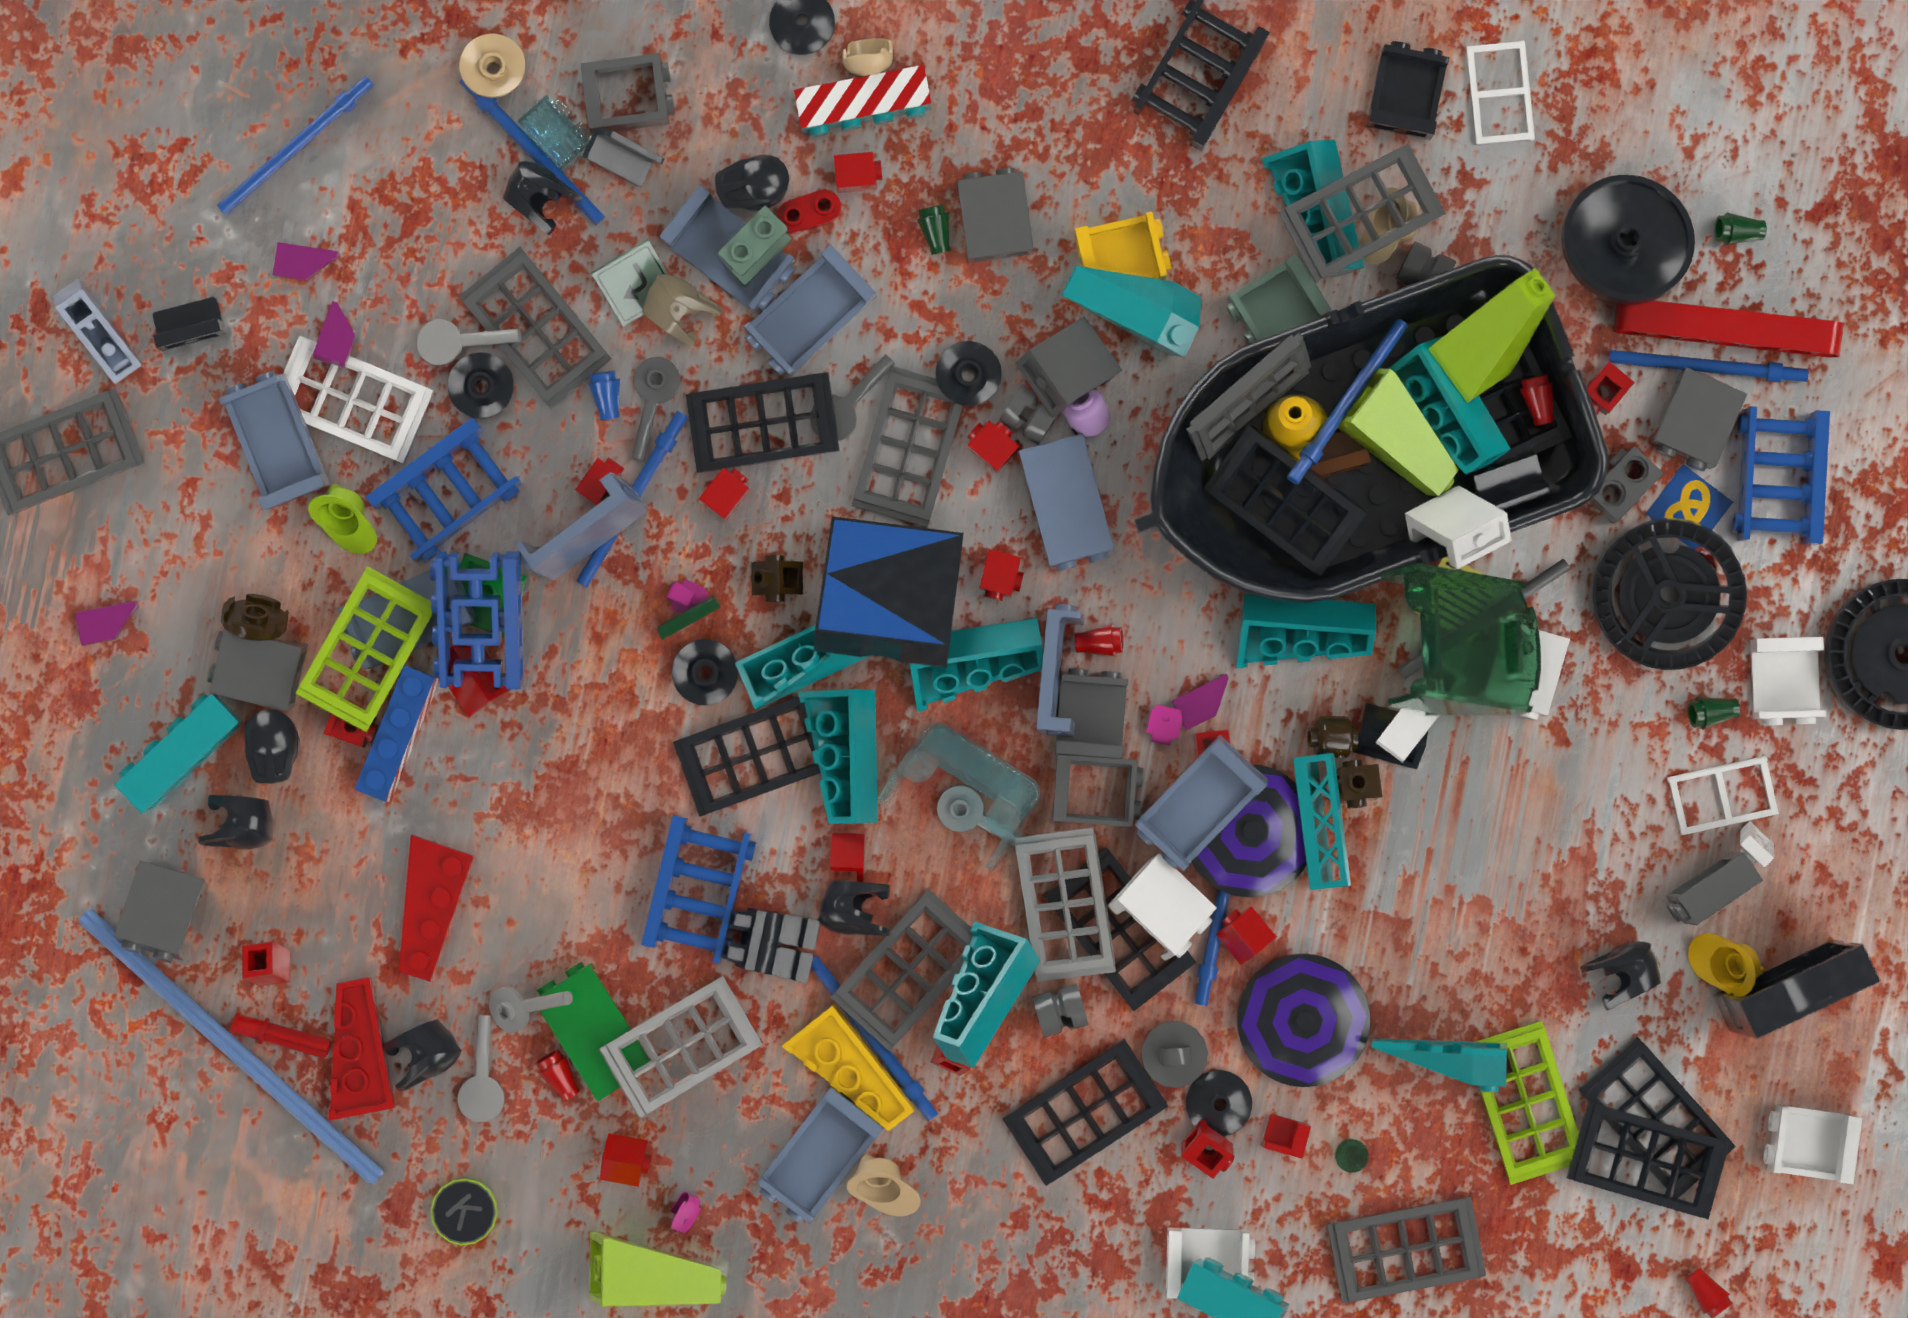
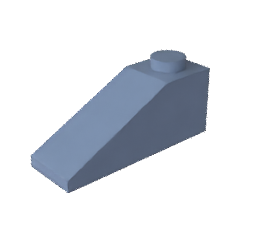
[52,278,142,384]

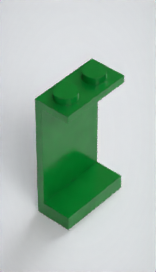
[537,962,652,1102]

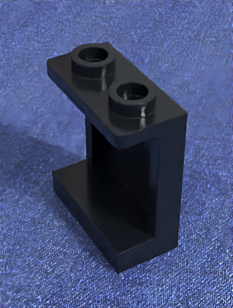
[1366,41,1450,140]

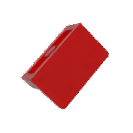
[448,645,511,717]

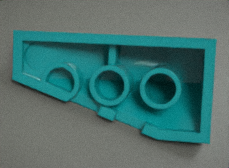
[1061,266,1202,357]
[1372,1038,1507,1092]

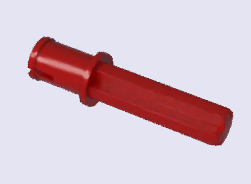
[230,1012,331,1058]

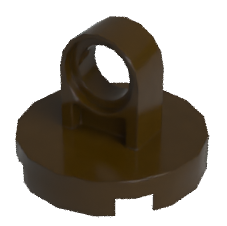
[221,594,289,641]

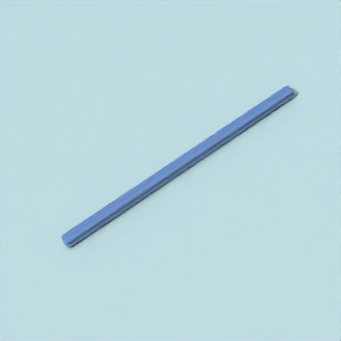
[79,909,383,1185]

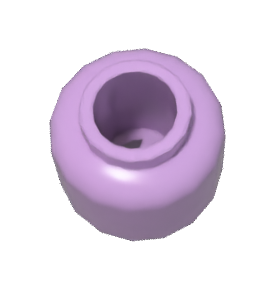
[1063,389,1111,438]

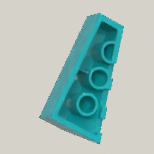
[1261,139,1364,277]
[1388,336,1511,474]
[1236,593,1376,669]
[910,618,1043,712]
[735,625,869,710]
[798,689,878,824]
[933,921,1040,1068]

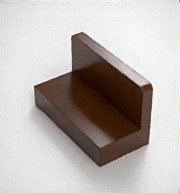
[1304,431,1371,484]

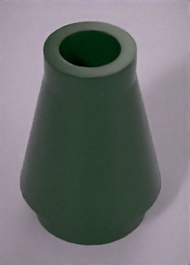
[917,205,951,255]
[1714,212,1767,246]
[1688,697,1740,730]

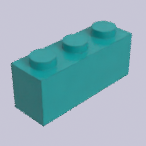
[1177,1257,1290,1318]

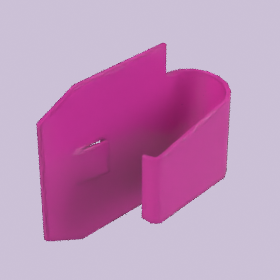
[666,579,709,613]
[1146,704,1183,745]
[670,1192,702,1234]

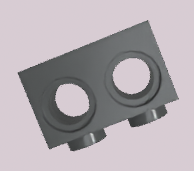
[1589,446,1663,523]

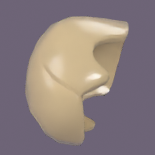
[843,38,893,77]

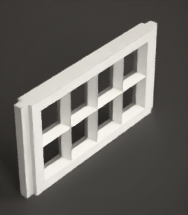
[283,335,434,464]

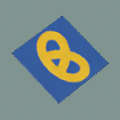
[1646,464,1733,549]

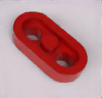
[777,189,841,234]

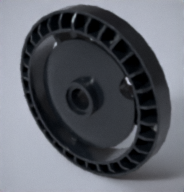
[1593,518,1747,670]
[1824,579,1908,730]

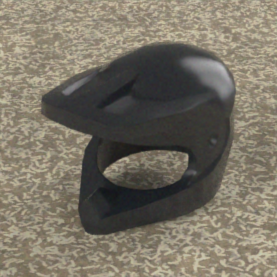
[715,154,789,211]
[503,161,583,236]
[244,709,300,784]
[198,795,274,850]
[817,880,891,936]
[1580,941,1661,1011]
[383,1019,462,1092]

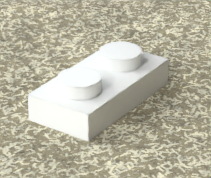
[1740,821,1774,867]

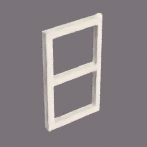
[1466,40,1535,145]
[1667,756,1779,835]

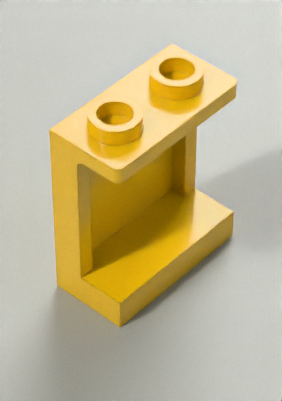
[1074,211,1171,280]

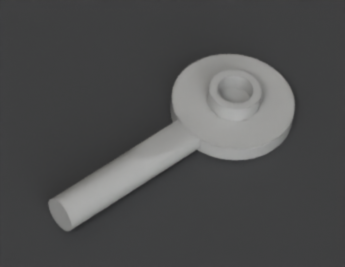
[417,319,522,366]
[937,785,1023,846]
[489,987,573,1033]
[458,1015,505,1122]

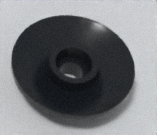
[769,0,835,55]
[935,341,1002,406]
[447,352,514,419]
[672,639,738,706]
[1186,1070,1252,1136]

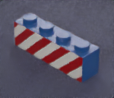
[354,665,439,802]

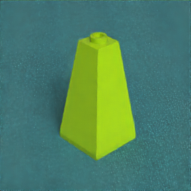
[1428,268,1556,403]
[1338,368,1459,496]
[589,1232,726,1307]

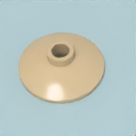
[459,34,526,98]

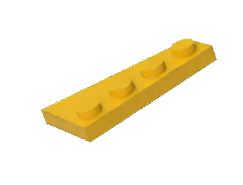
[781,1004,916,1131]

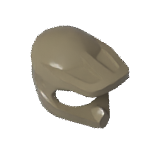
[642,274,723,348]

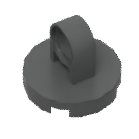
[1141,1021,1208,1088]

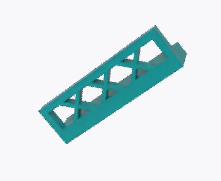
[1293,753,1351,890]

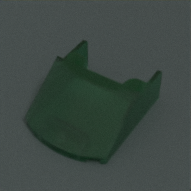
[1381,563,1541,716]

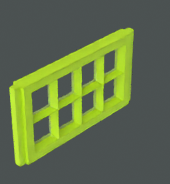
[295,566,433,732]
[1475,1021,1579,1185]

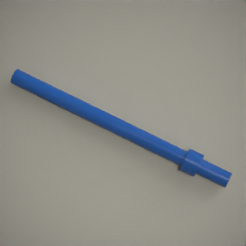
[217,75,374,215]
[459,79,605,225]
[1287,319,1408,485]
[1608,350,1809,383]
[576,411,688,587]
[1194,890,1230,1006]
[811,955,939,1122]

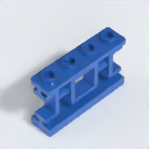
[430,551,524,689]

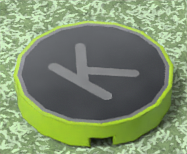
[431,1178,498,1245]

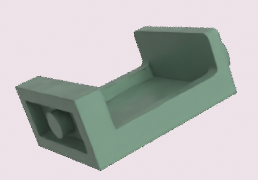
[718,206,792,287]
[1226,253,1332,344]

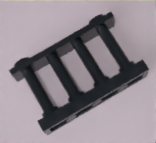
[1132,0,1270,151]

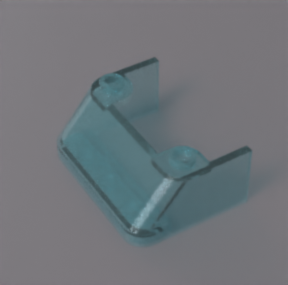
[878,723,1041,872]

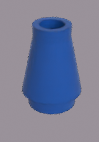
[588,371,620,420]

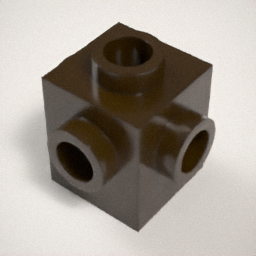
[751,555,803,602]
[1336,760,1382,809]

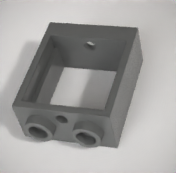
[580,53,675,134]
[1052,754,1143,827]
[1666,852,1763,926]

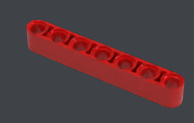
[1613,300,1844,358]

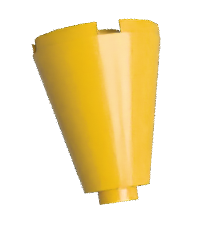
[1262,394,1328,459]

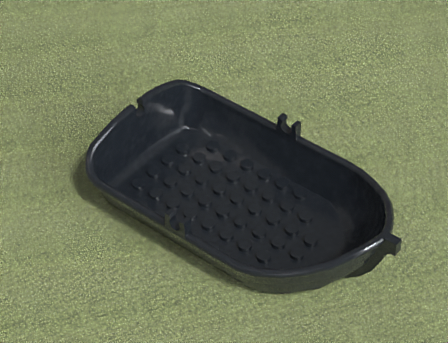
[1134,255,1609,603]

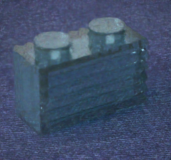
[518,95,592,174]

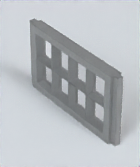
[1015,827,1116,982]
[598,976,763,1119]

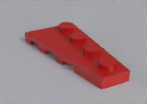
[399,835,475,982]
[328,977,396,1121]

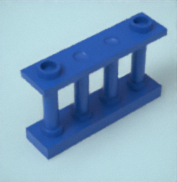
[1732,406,1830,546]
[366,417,523,563]
[641,815,756,964]

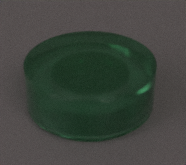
[1334,1138,1369,1173]

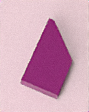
[272,242,340,281]
[313,301,355,368]
[75,601,138,646]
[1171,674,1229,731]

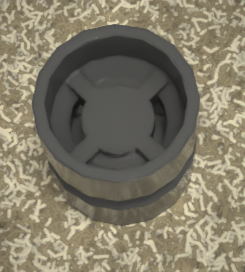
[1396,241,1456,285]
[999,384,1059,445]
[1032,983,1089,1038]

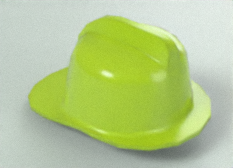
[308,484,377,554]

